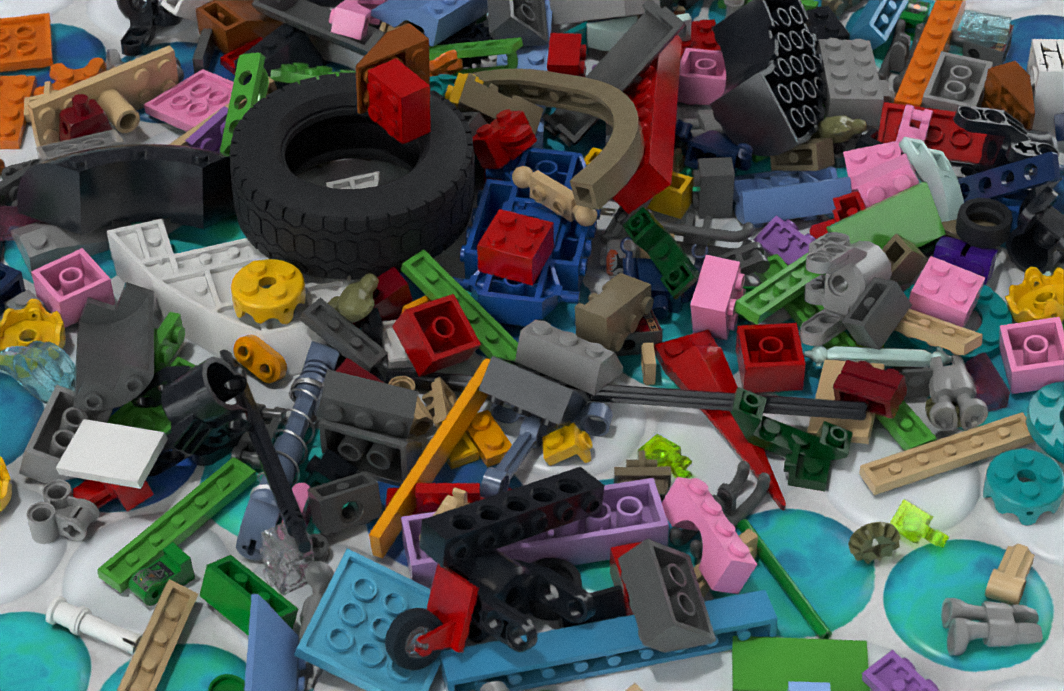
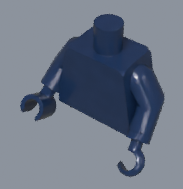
[675,119,753,175]
[620,237,710,320]

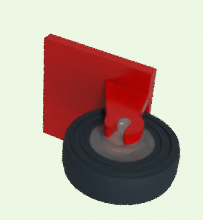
[385,564,479,670]

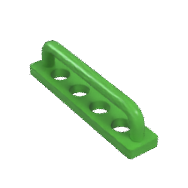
[429,37,523,76]
[220,52,269,154]

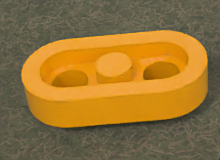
[233,335,287,383]

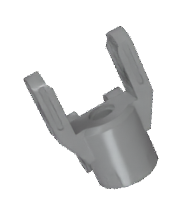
[800,232,892,346]

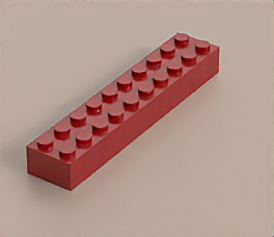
[613,34,682,214]

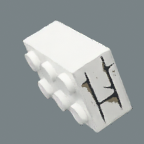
[1026,39,1064,136]

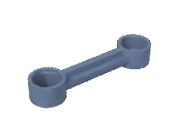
[490,402,613,436]
[480,415,548,498]

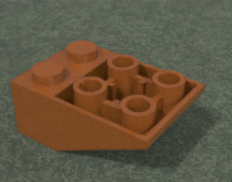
[196,0,283,54]
[355,23,430,114]
[981,61,1035,129]

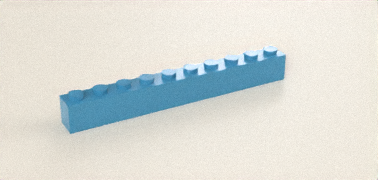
[440,590,777,691]

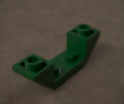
[622,206,700,299]
[731,387,853,461]

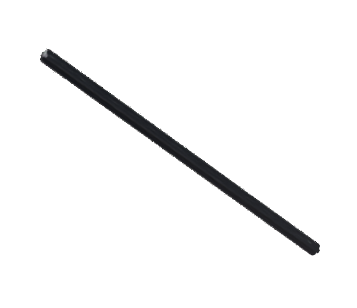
[385,369,867,420]

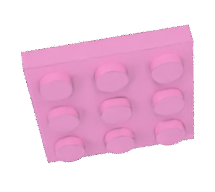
[144,69,234,132]

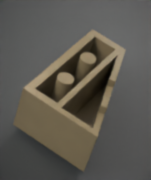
[457,73,544,147]
[575,273,654,352]

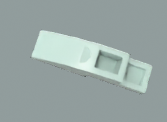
[587,13,692,51]
[899,137,964,222]

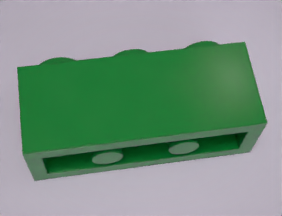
[199,555,298,635]

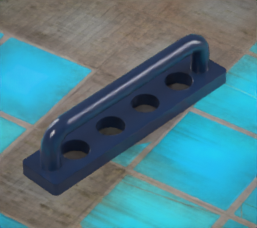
[957,152,1064,203]

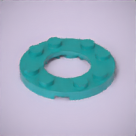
[895,284,1012,365]
[1026,381,1064,464]

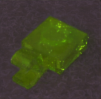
[637,434,692,479]
[890,499,949,548]

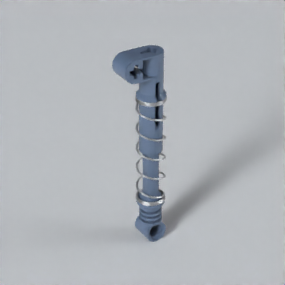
[236,341,340,560]

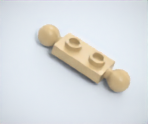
[512,166,597,227]

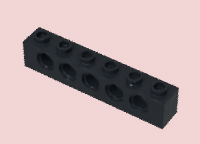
[419,467,605,568]

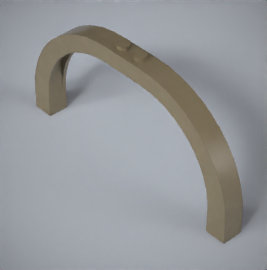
[358,68,644,210]

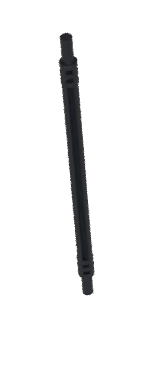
[220,350,311,553]

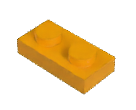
[465,409,512,467]

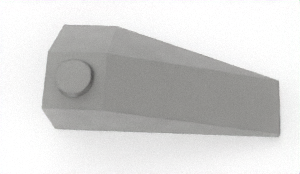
[11,220,131,276]

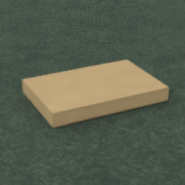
[807,360,885,444]

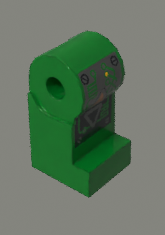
[900,0,931,41]
[129,542,195,606]

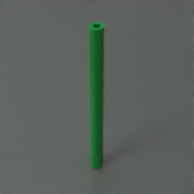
[737,519,832,639]

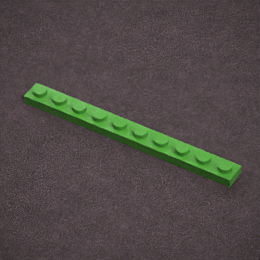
[754,254,937,451]

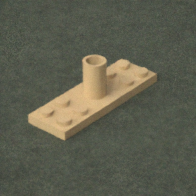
[27,46,179,147]

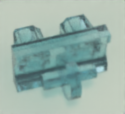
[960,10,1011,44]

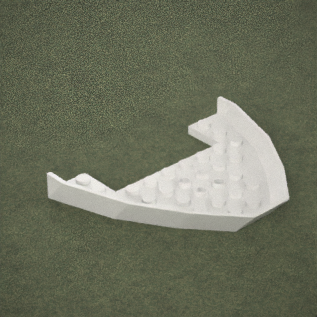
[107,171,382,378]

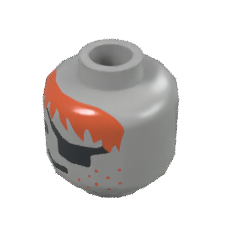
[600,239,640,276]

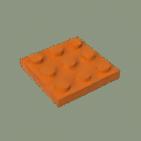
[0,13,53,72]

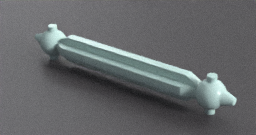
[804,345,952,368]

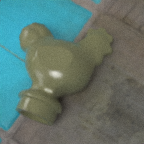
[811,115,867,143]
[328,273,379,323]

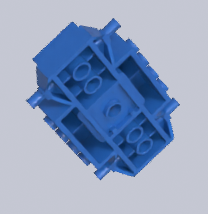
[453,147,601,326]

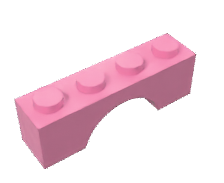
[329,0,388,40]
[662,477,757,595]

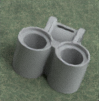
[26,479,100,544]

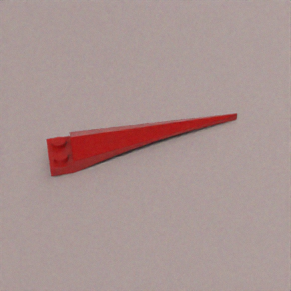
[654,329,786,511]

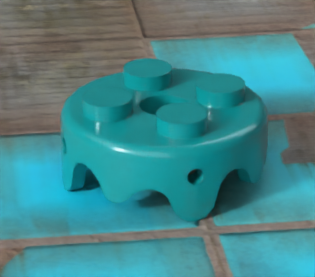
[983,448,1064,526]

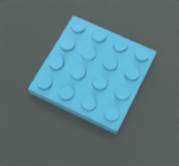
[294,548,447,691]

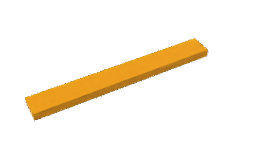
[369,358,490,559]

